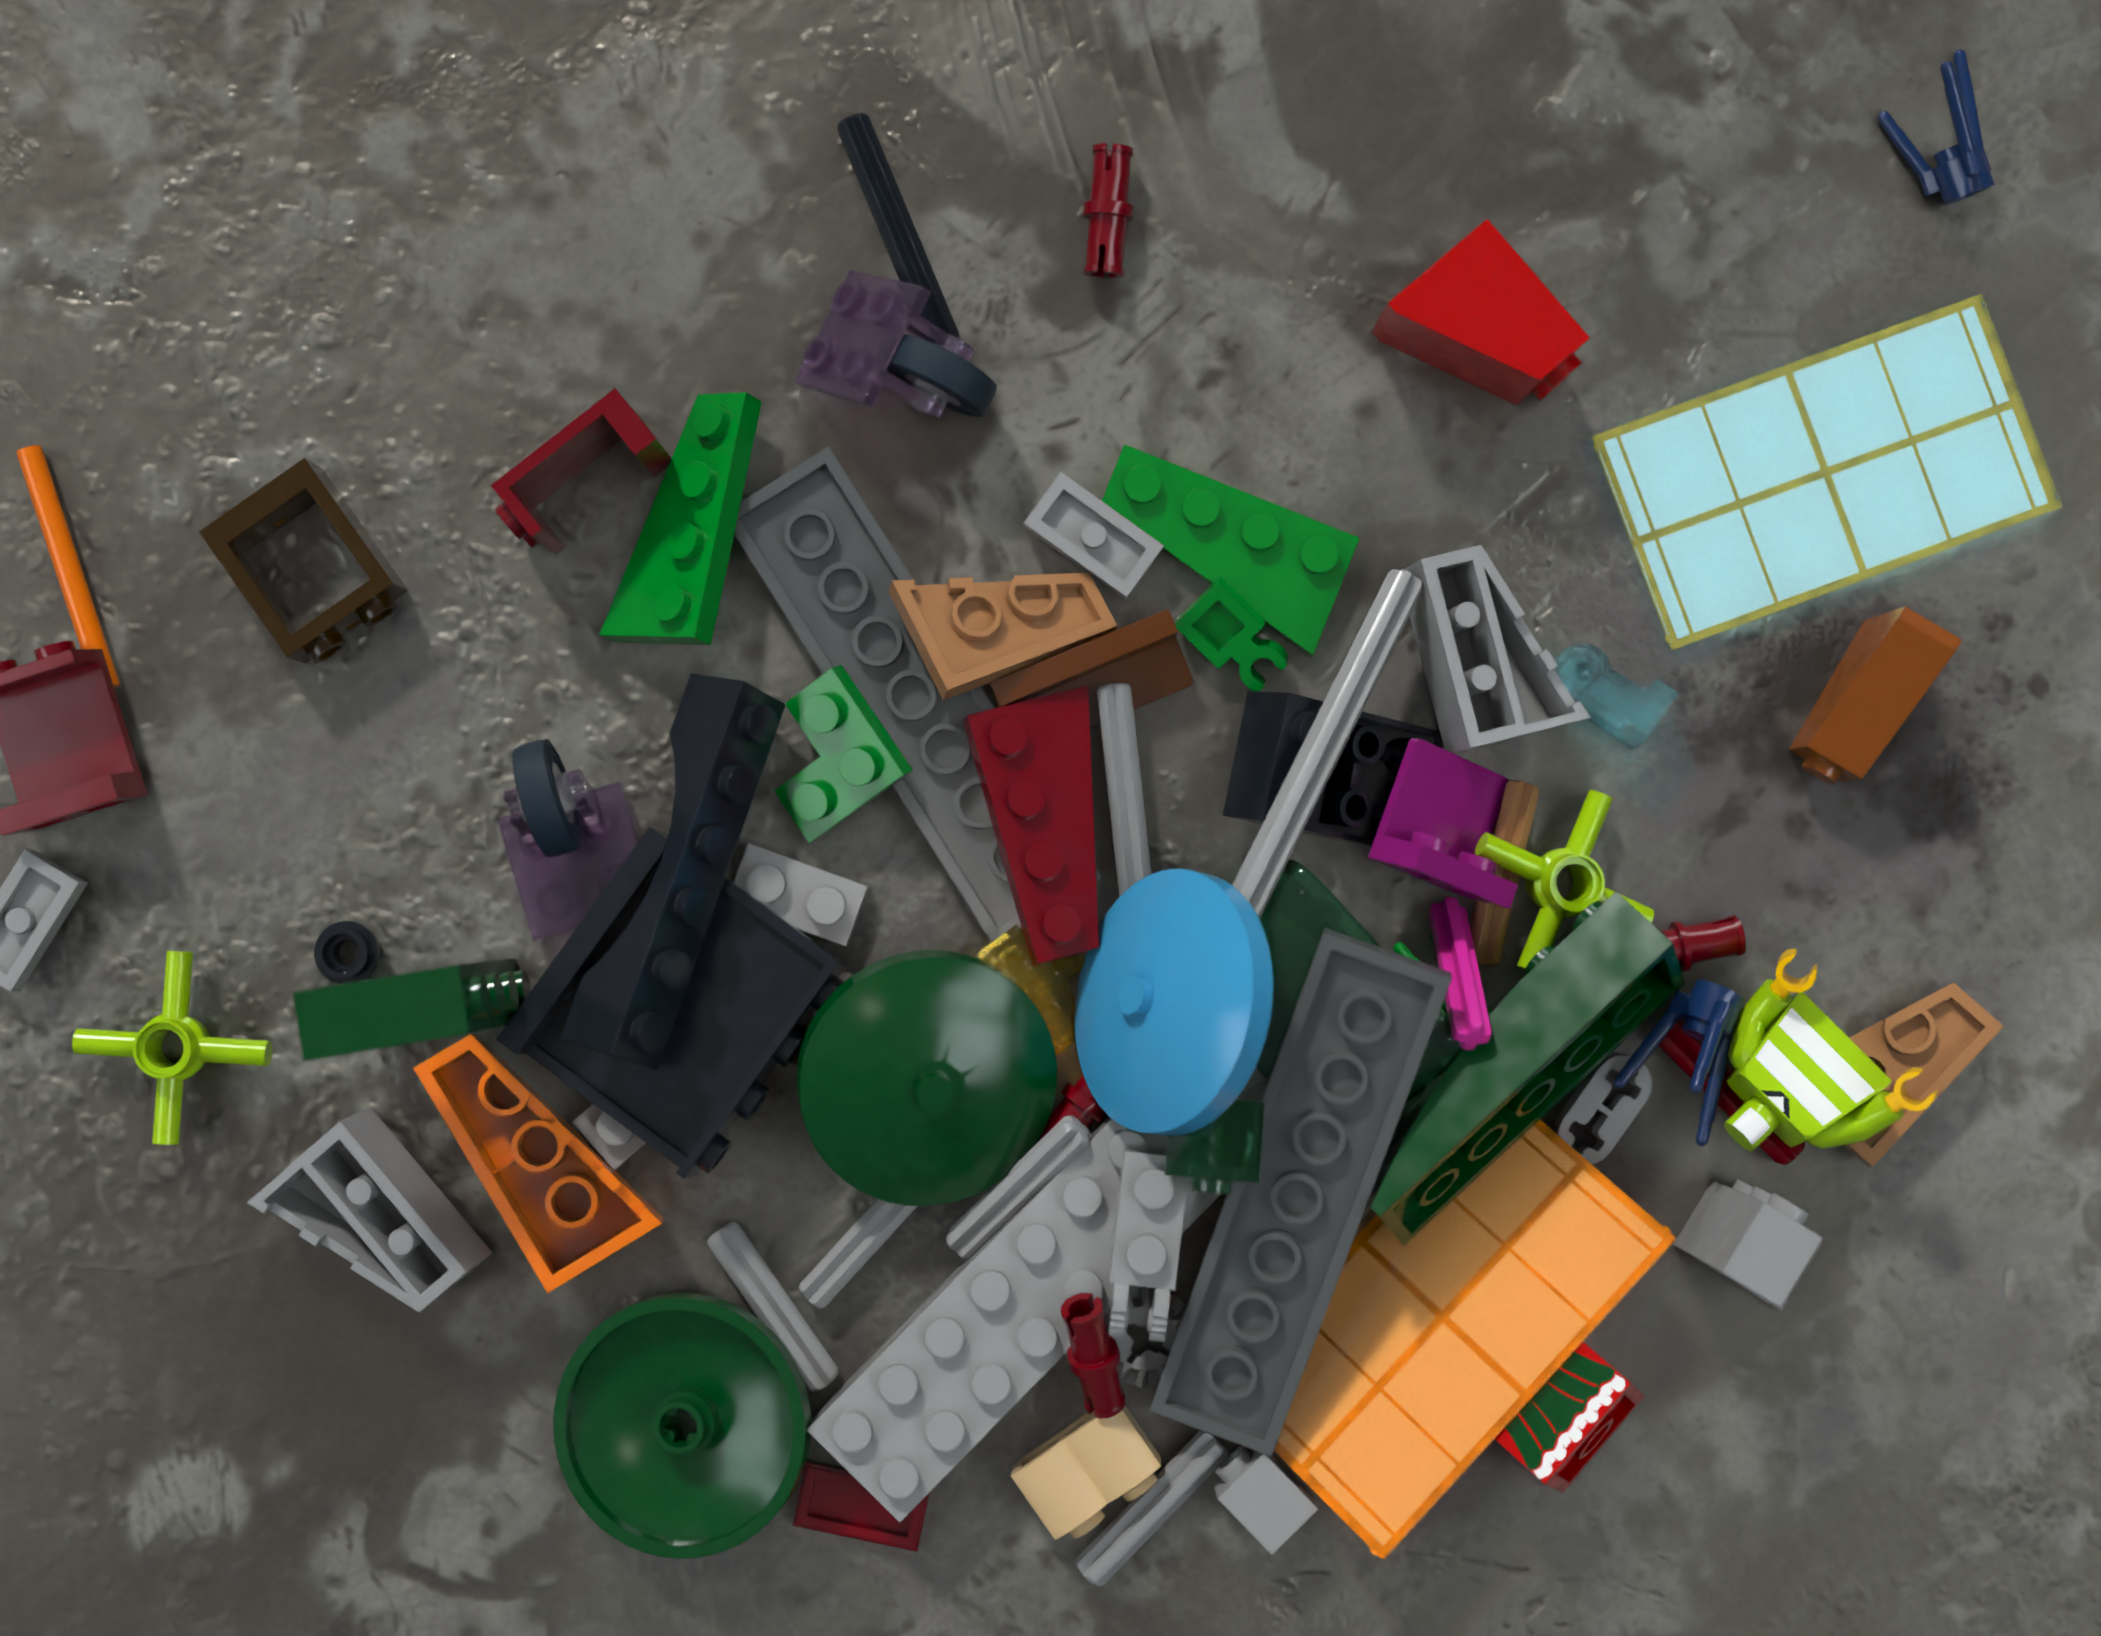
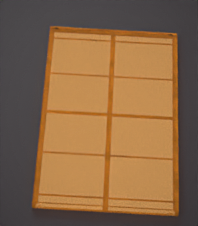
[1274,1120,1677,1560]

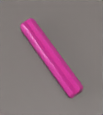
[1428,896,1492,1050]

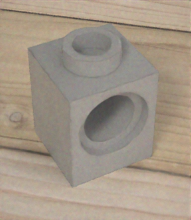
[1213,1445,1318,1555]

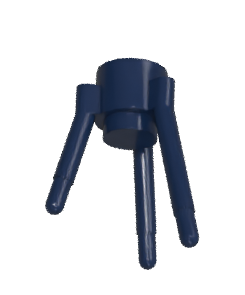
[1877,49,1995,205]
[1613,979,1745,1146]

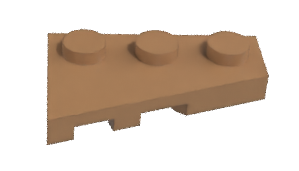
[888,572,1117,701]
[1844,983,2004,1167]

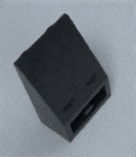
[1223,691,1443,847]

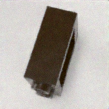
[199,458,408,664]

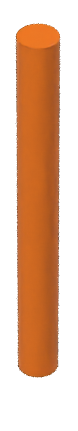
[16,445,121,688]

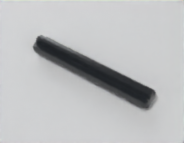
[837,112,960,349]

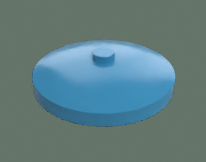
[1074,869,1273,1136]

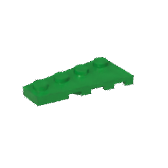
[599,392,762,645]
[1102,444,1360,658]

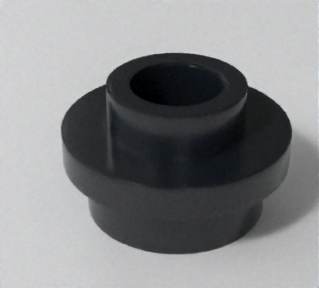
[314,921,380,984]

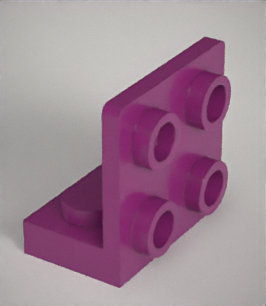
[1368,738,1518,909]

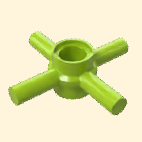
[1475,790,1654,970]
[72,950,272,1145]

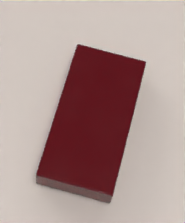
[792,1460,930,1552]

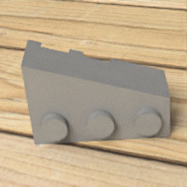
[1404,545,1591,754]
[247,1107,492,1312]
[1673,1179,1823,1311]

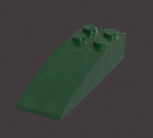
[1371,891,1685,1246]

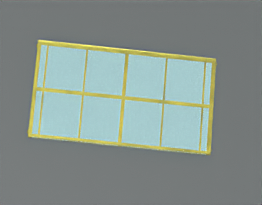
[1592,294,2062,650]

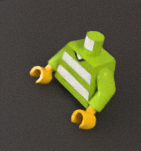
[1724,949,1938,1151]

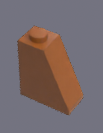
[1788,606,1962,785]

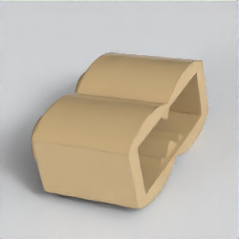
[1011,1405,1161,1540]

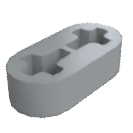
[1552,1054,1652,1165]

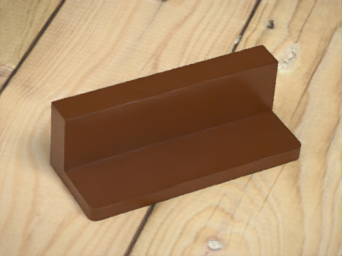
[990,609,1193,728]

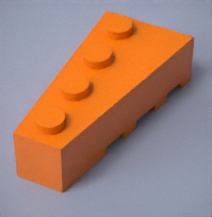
[413,1034,664,1293]

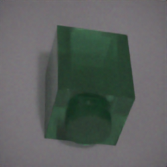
[1165,1100,1265,1194]

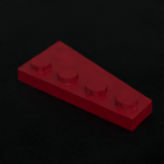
[963,685,1099,967]

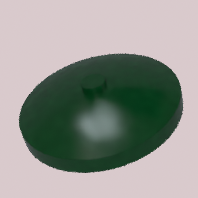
[796,950,1057,1206]
[553,1293,811,1559]

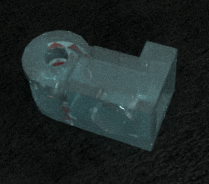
[1554,643,1679,750]

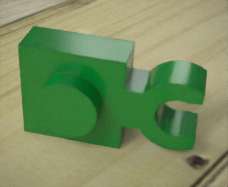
[1174,576,1289,691]

